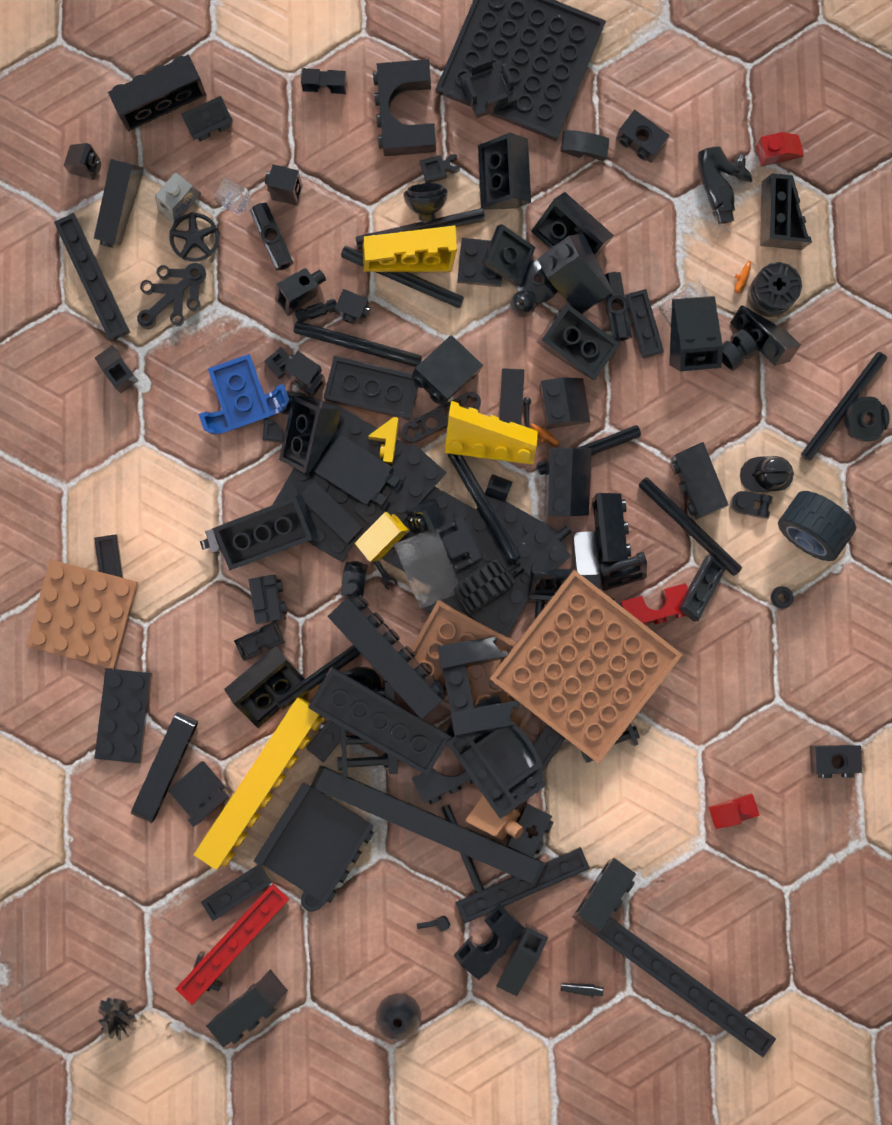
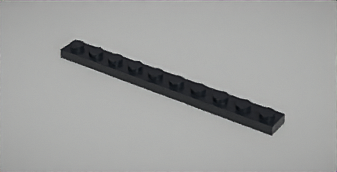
[577,917,776,1058]

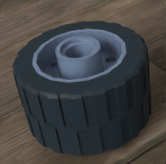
[778,491,857,561]

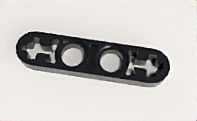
[402,392,481,444]

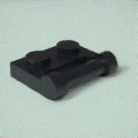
[599,552,647,591]

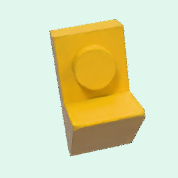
[368,417,399,466]

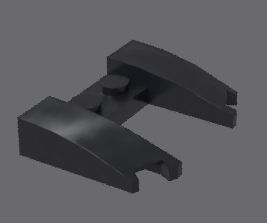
[437,637,519,739]

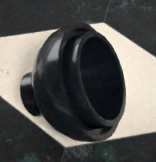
[403,183,448,221]

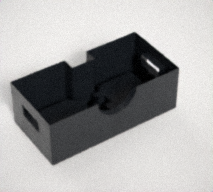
[301,68,347,94]
[234,621,286,661]

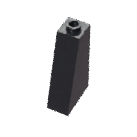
[93,159,144,248]

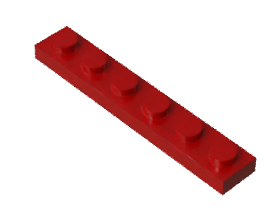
[175,883,290,1006]

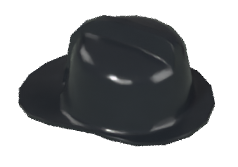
[740,456,794,492]

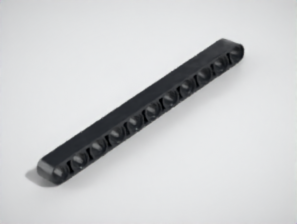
[311,765,548,886]

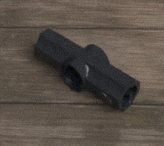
[249,202,294,271]
[604,272,632,342]

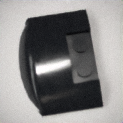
[446,720,545,819]

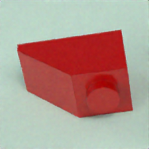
[756,132,804,167]

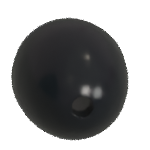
[510,291,536,317]

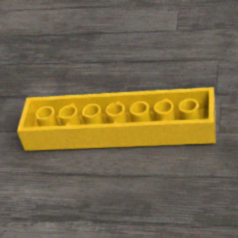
[194,698,324,870]

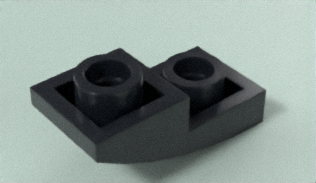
[560,130,610,161]

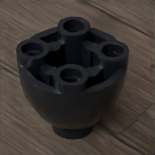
[376,993,422,1041]

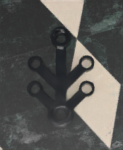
[137,263,207,329]

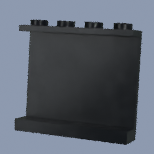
[253,782,374,906]

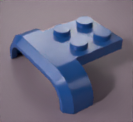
[198,354,290,435]

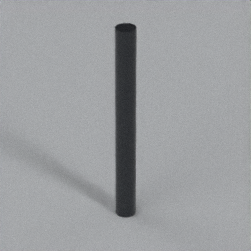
[441,804,484,893]

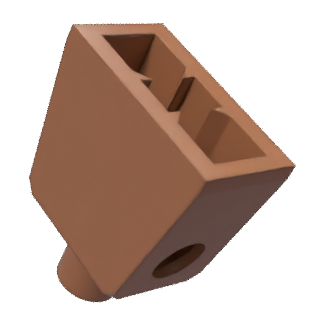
[465,795,524,840]

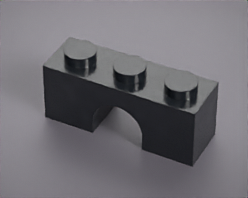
[284,351,325,397]
[453,904,525,980]

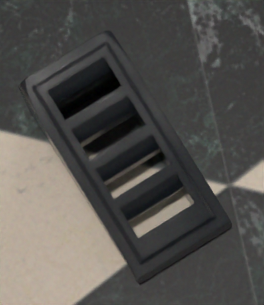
[529,569,574,595]

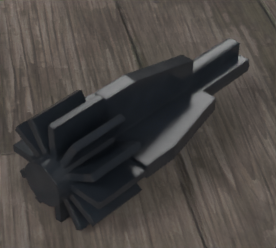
[98,997,137,1040]

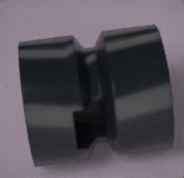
[722,329,759,371]

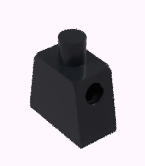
[275,268,326,316]

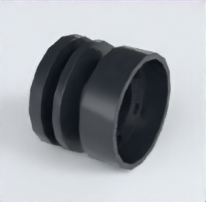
[748,262,802,318]

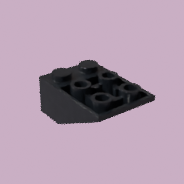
[669,296,723,372]

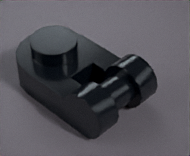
[730,491,773,519]

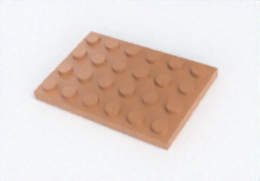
[411,599,532,730]

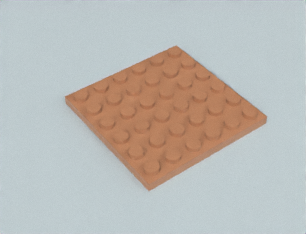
[489,570,683,764]

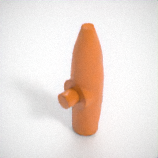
[734,261,751,294]
[529,423,560,447]

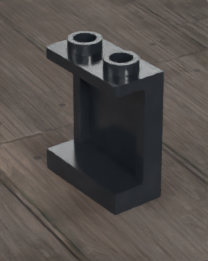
[412,335,483,407]

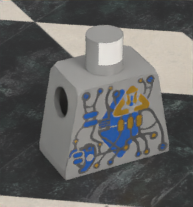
[155,173,202,224]

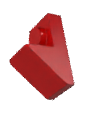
[708,793,760,829]

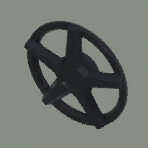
[169,212,219,262]

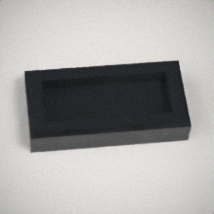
[94,534,124,578]

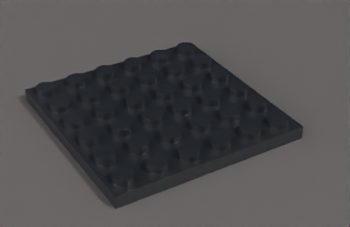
[435,0,606,142]

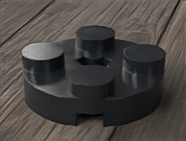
[844,397,890,441]

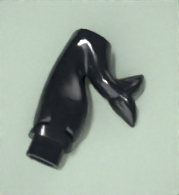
[698,146,753,224]

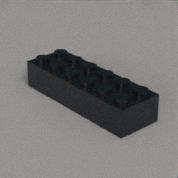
[327,594,448,719]

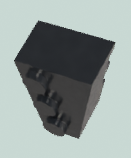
[760,173,812,250]
[206,969,288,1048]

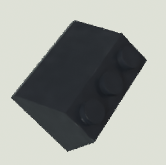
[478,133,531,210]
[531,192,614,257]
[670,442,729,520]
[544,447,592,516]
[592,493,631,565]
[224,645,305,728]

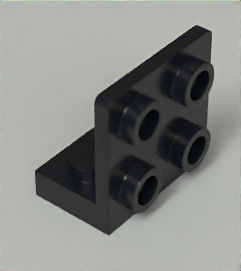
[169,761,233,827]

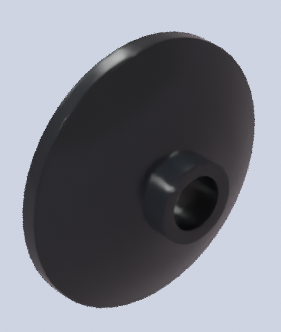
[516,260,558,303]

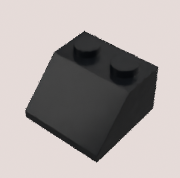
[539,377,590,429]

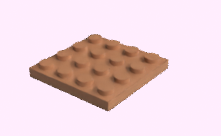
[26,559,138,669]

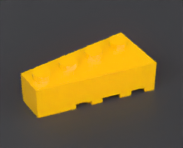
[363,226,457,272]
[445,401,538,465]

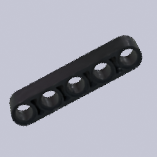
[131,712,198,823]

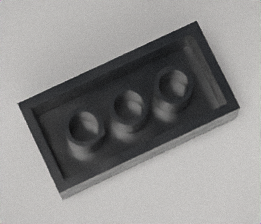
[108,54,207,132]
[213,494,318,571]

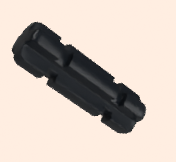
[295,299,337,322]

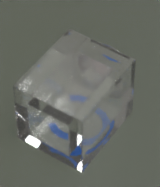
[214,177,251,215]

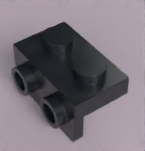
[181,95,233,142]

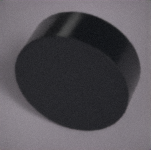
[301,890,322,912]

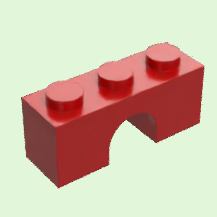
[621,583,688,625]

